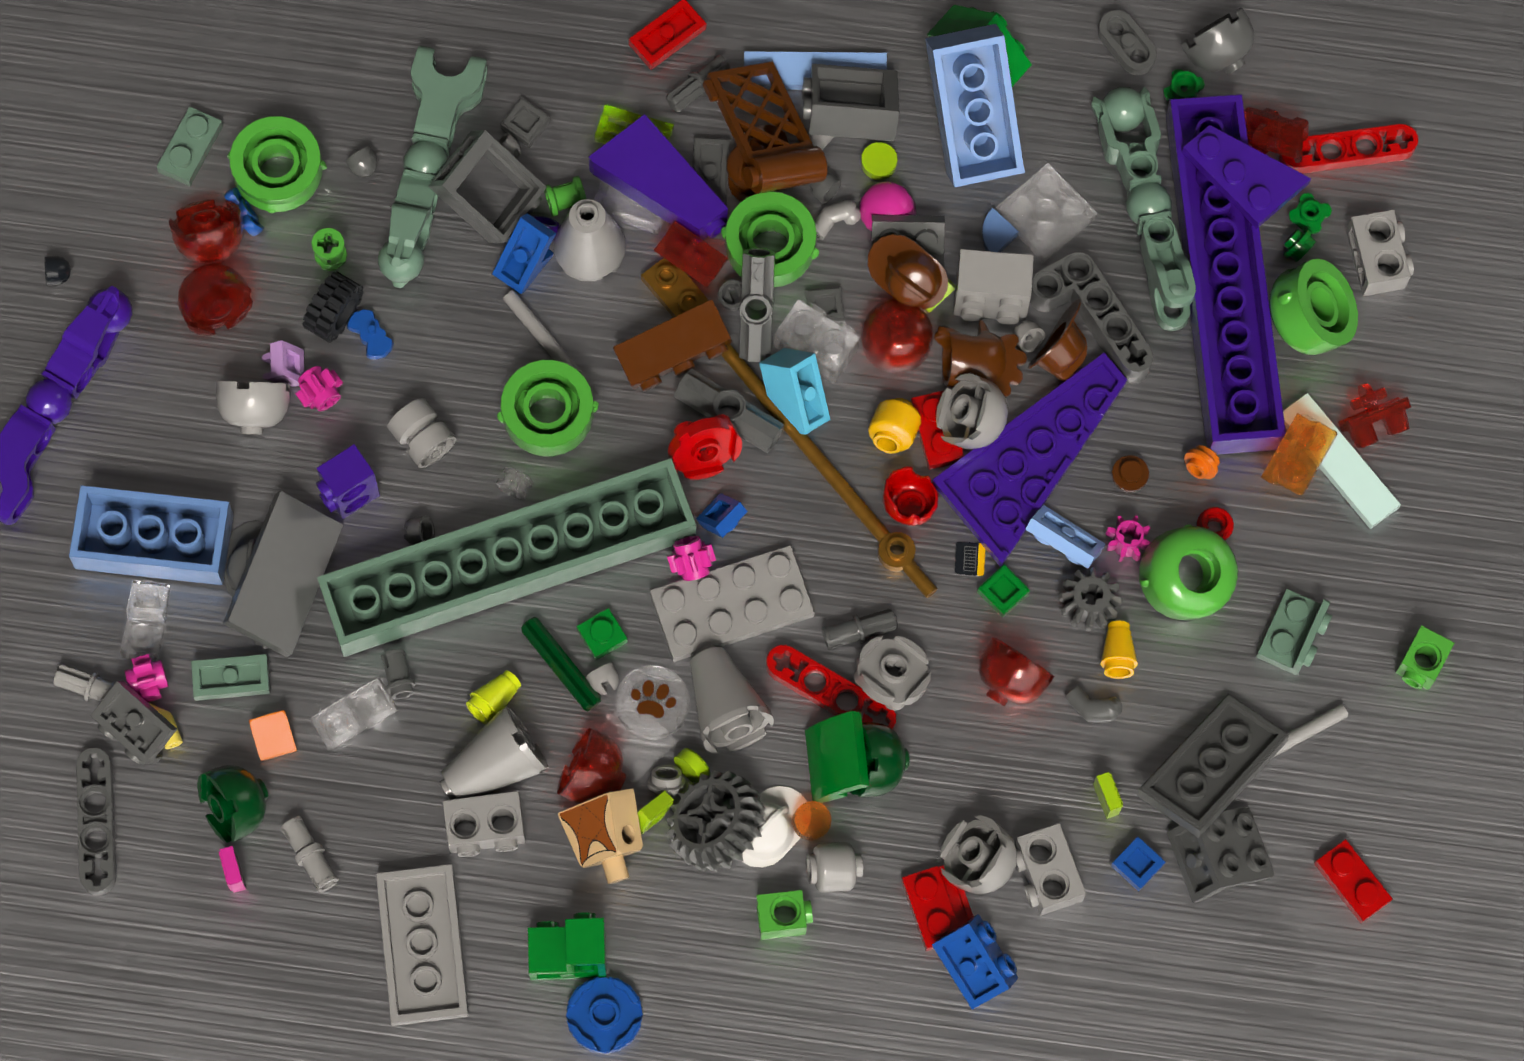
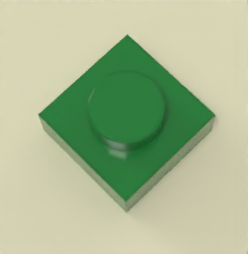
[576,608,628,661]

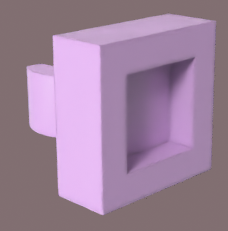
[262,340,304,387]

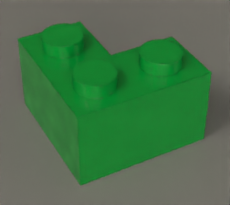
[927,5,1032,87]
[528,912,606,980]

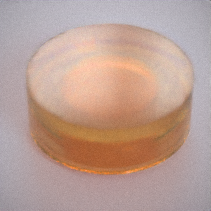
[792,801,832,841]

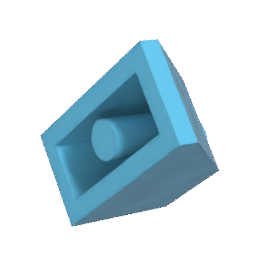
[759,348,831,435]

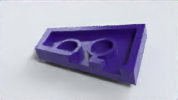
[1182,125,1311,229]

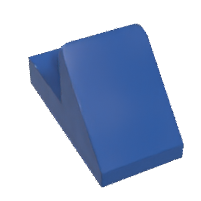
[492,213,556,294]

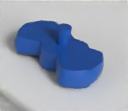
[224,187,264,236]
[347,309,394,360]

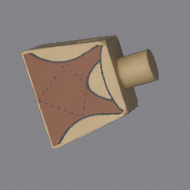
[558,788,643,884]

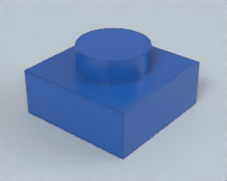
[696,493,748,538]
[1111,837,1166,892]

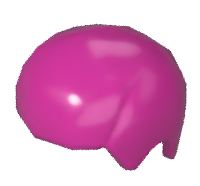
[859,181,916,231]

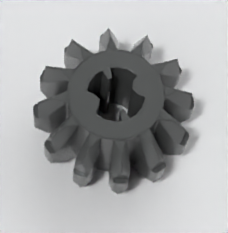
[1058,567,1123,632]

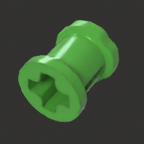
[544,176,587,217]
[311,228,347,271]

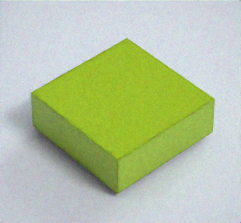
[1093,772,1123,819]
[638,791,674,835]

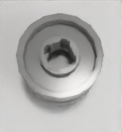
[387,398,456,468]

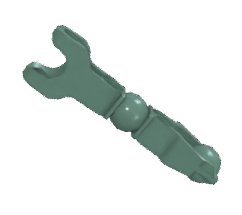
[378,46,488,288]
[1091,87,1196,331]

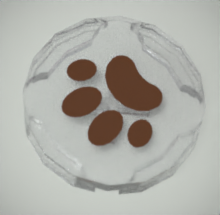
[615,666,690,740]

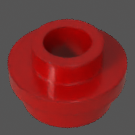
[1196,507,1234,541]

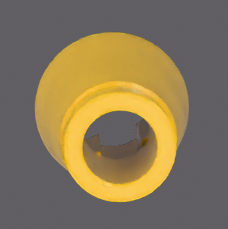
[1100,621,1138,679]

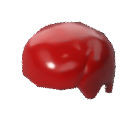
[882,466,939,526]

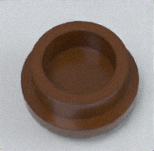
[1112,455,1149,492]

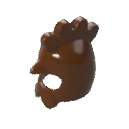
[934,320,1027,398]

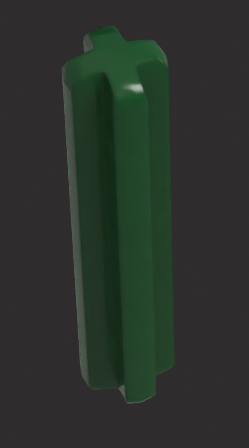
[521,617,601,712]

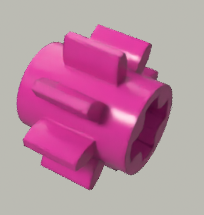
[295,366,343,412]
[1105,515,1151,562]
[667,536,716,581]
[124,654,169,702]

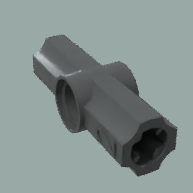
[739,247,775,362]
[674,368,785,454]

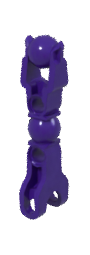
[0,285,132,525]

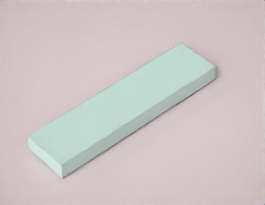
[1283,393,1401,530]

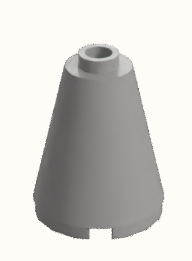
[553,199,625,281]
[690,645,774,753]
[440,707,548,800]

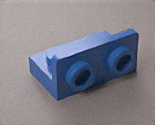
[932,914,1018,1010]

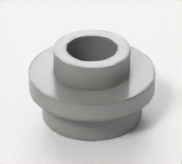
[648,765,685,797]

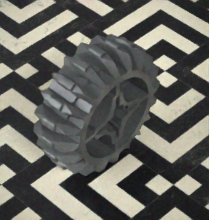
[666,770,766,872]

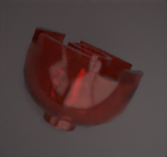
[169,199,244,267]
[177,263,253,336]
[861,298,933,373]
[978,636,1055,707]
[557,728,627,804]

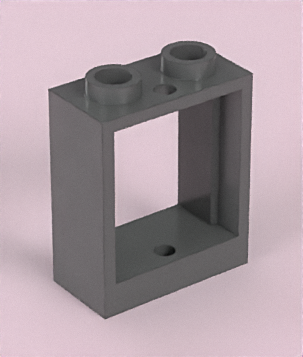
[802,64,900,141]
[428,130,547,243]

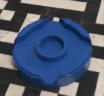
[566,977,643,1054]

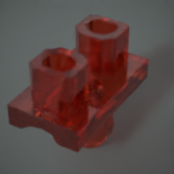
[1244,107,1309,159]
[654,220,728,289]
[1337,383,1411,448]

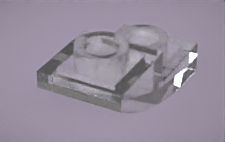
[120,580,170,662]
[310,678,399,751]

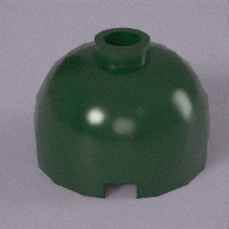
[850,722,910,797]
[197,765,268,843]

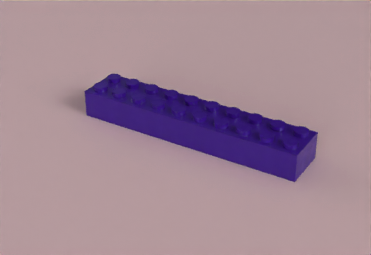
[1165,94,1286,455]

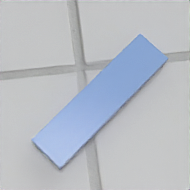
[744,51,887,90]

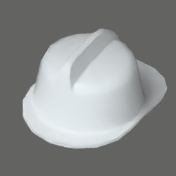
[742,786,811,868]

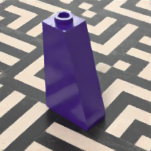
[589,114,728,243]

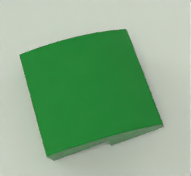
[805,711,869,804]

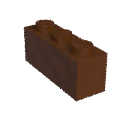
[613,299,732,392]

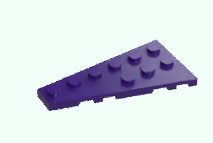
[932,353,1127,567]

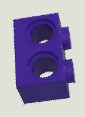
[316,444,380,519]

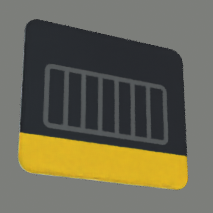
[955,542,985,576]

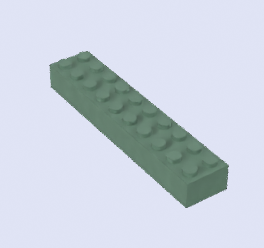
[317,458,696,657]

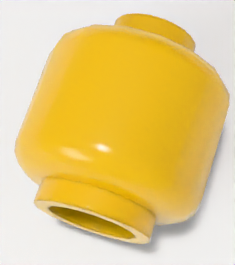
[868,398,921,454]

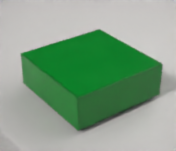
[977,564,1030,618]

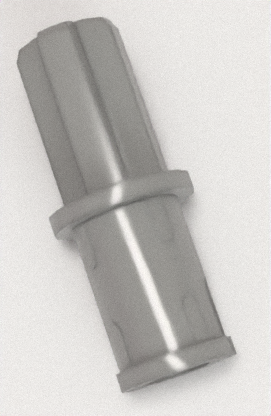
[53,665,115,702]

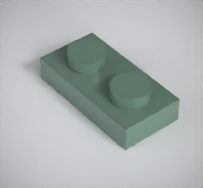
[157,107,223,186]
[191,654,270,701]

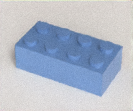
[925,24,1025,188]
[69,485,234,585]

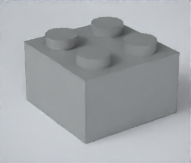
[953,249,1034,325]

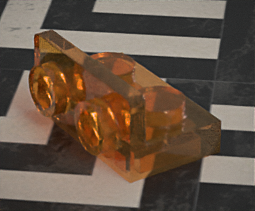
[1261,413,1337,495]

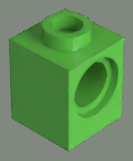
[1396,625,1455,690]
[756,890,813,940]

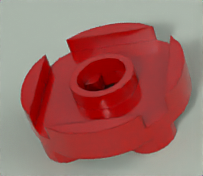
[668,414,742,480]

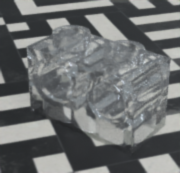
[774,300,860,384]

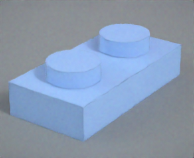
[1025,505,1106,569]

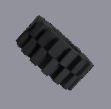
[302,271,364,343]

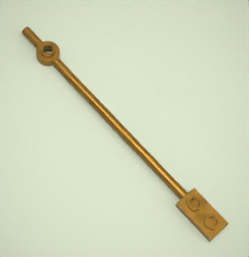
[641,254,938,598]

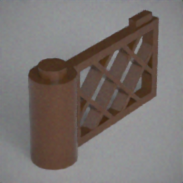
[703,61,827,194]

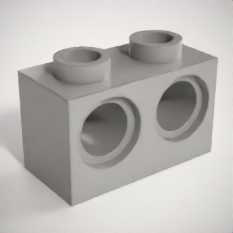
[1346,209,1414,296]
[443,791,525,857]
[1015,823,1086,916]

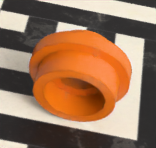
[1184,445,1220,479]

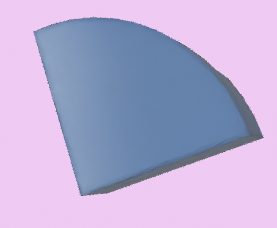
[982,208,1019,252]

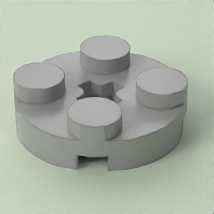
[854,636,931,711]

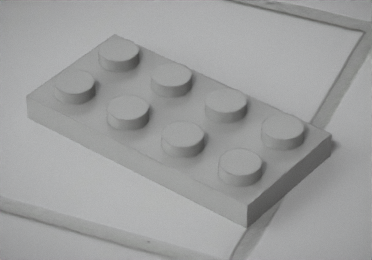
[650,545,815,662]
[376,864,469,1026]

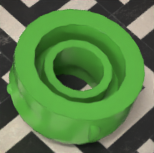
[227,116,327,213]
[721,192,819,288]
[1269,259,1358,355]
[497,360,599,457]
[1139,524,1238,620]

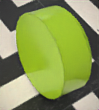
[861,142,897,180]
[674,748,710,784]

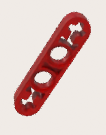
[1278,124,1418,174]
[766,645,896,730]

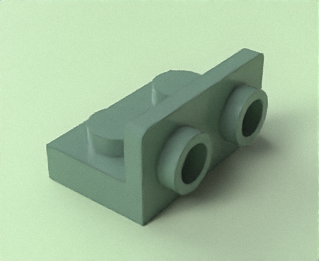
[1256,589,1332,676]

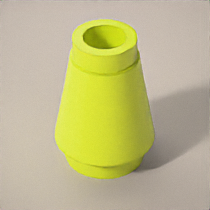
[466,670,521,724]

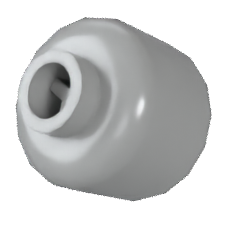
[806,842,863,892]

